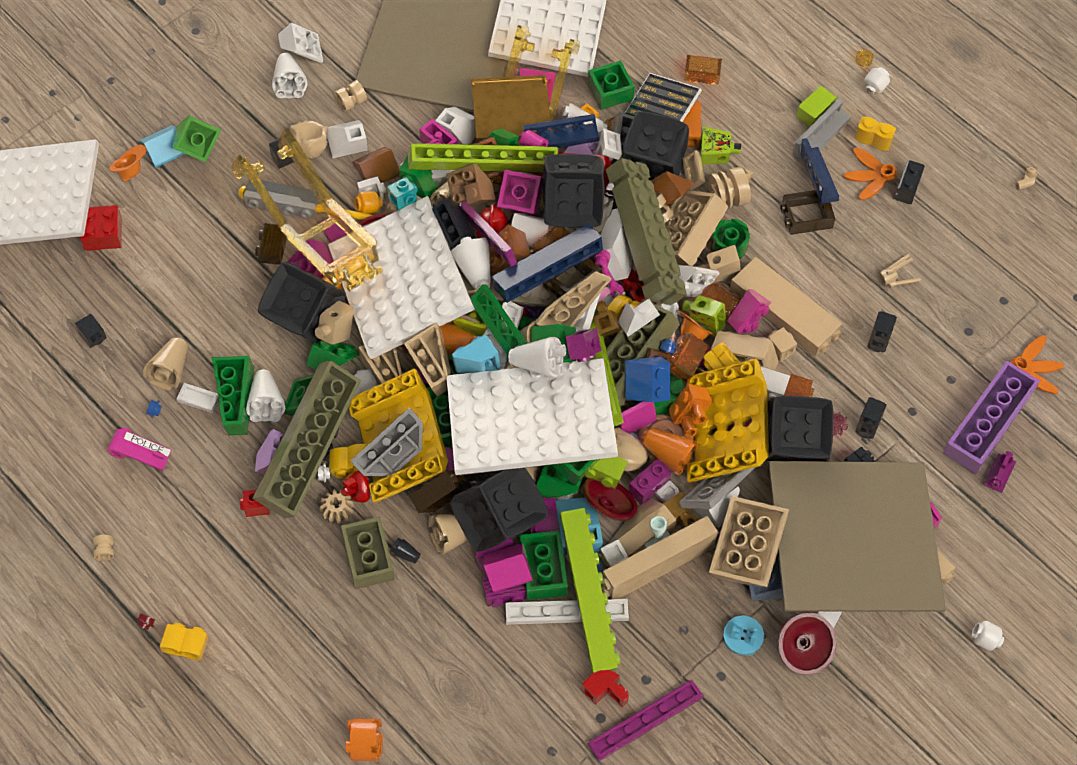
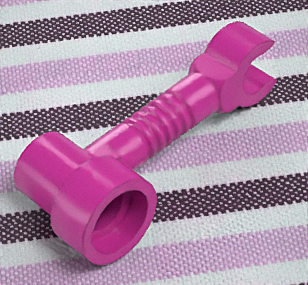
[594,250,624,298]

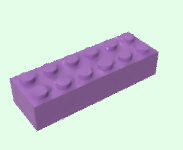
[943,361,1040,474]

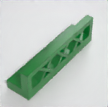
[470,284,527,355]

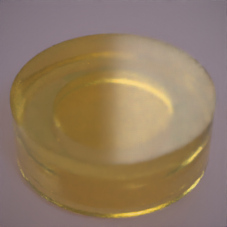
[855,49,874,67]

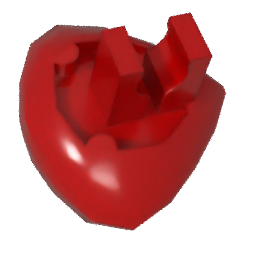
[340,471,371,503]

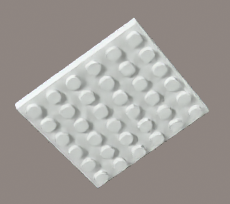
[0,139,99,245]

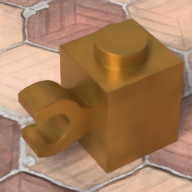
[593,300,621,337]
[663,492,698,528]

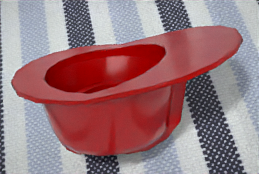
[477,203,508,239]

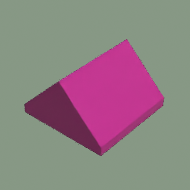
[615,401,657,434]
[484,543,533,593]

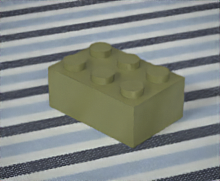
[341,517,395,589]

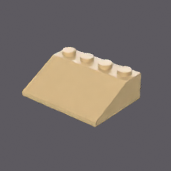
[665,191,729,266]
[709,496,789,587]

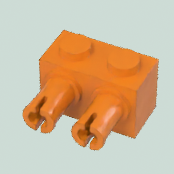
[669,384,712,437]

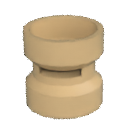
[93,535,114,561]

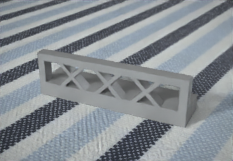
[793,98,851,161]

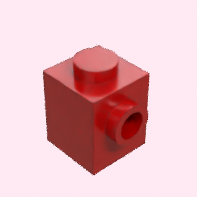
[240,489,270,517]

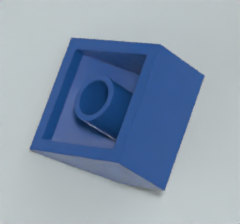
[625,356,670,402]

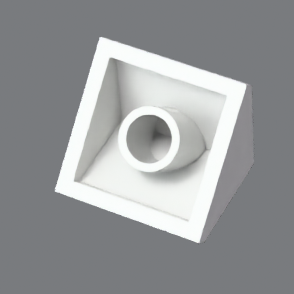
[511,213,555,250]

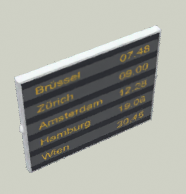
[625,73,702,122]

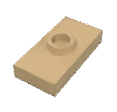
[682,150,705,190]

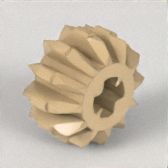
[320,490,354,524]

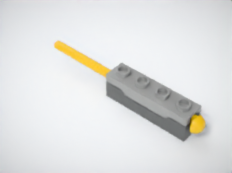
[238,178,372,220]

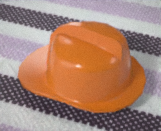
[109,145,147,182]
[676,310,714,343]

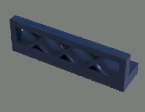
[523,114,599,148]
[800,138,839,204]

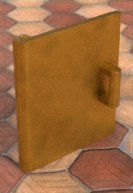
[471,75,552,140]

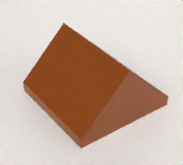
[352,147,400,183]
[651,171,693,205]

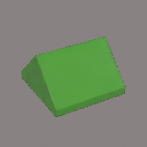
[173,115,221,162]

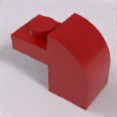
[581,670,629,708]

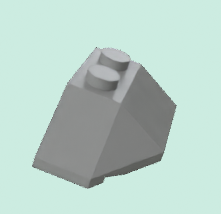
[351,407,423,476]

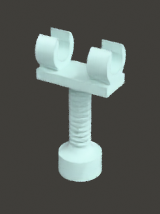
[644,516,670,549]

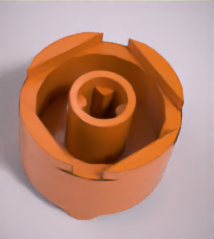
[346,718,383,762]

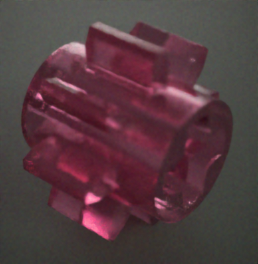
[833,412,848,436]

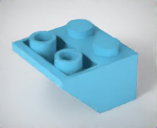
[452,334,501,374]

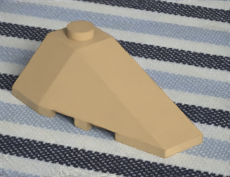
[536,271,612,327]
[599,498,677,568]

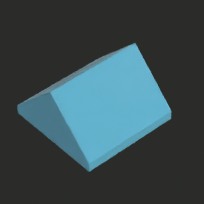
[139,125,185,168]

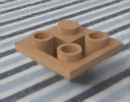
[446,163,496,207]

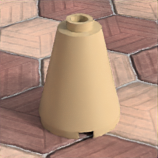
[143,337,188,390]
[428,514,468,554]

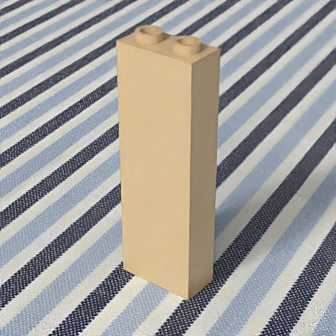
[730,257,843,356]
[601,516,718,599]

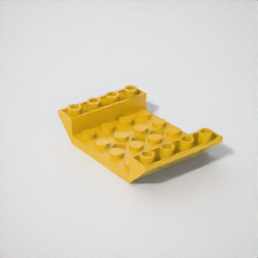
[687,359,769,483]
[349,368,448,503]

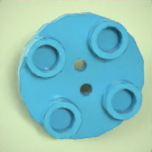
[723,615,764,656]

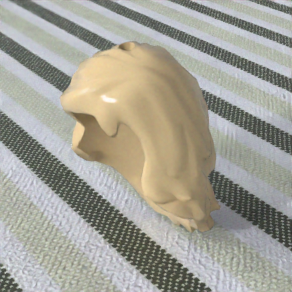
[289,120,328,159]
[614,428,648,472]

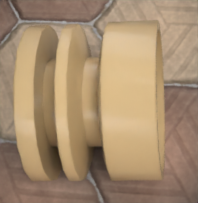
[708,166,751,209]

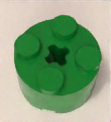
[711,218,750,259]

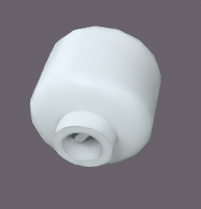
[864,67,890,94]
[972,621,1004,651]

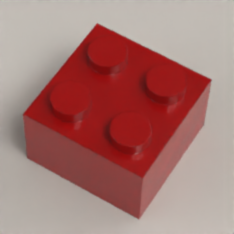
[80,205,122,251]

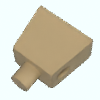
[697,245,741,283]
[315,301,354,344]

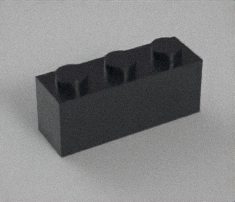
[432,197,476,249]

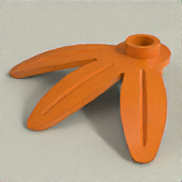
[844,147,897,200]
[1010,335,1064,394]

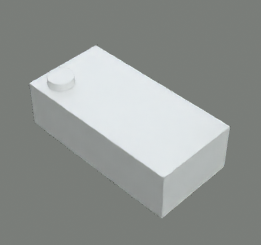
[594,208,634,281]

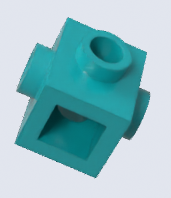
[387,177,418,210]

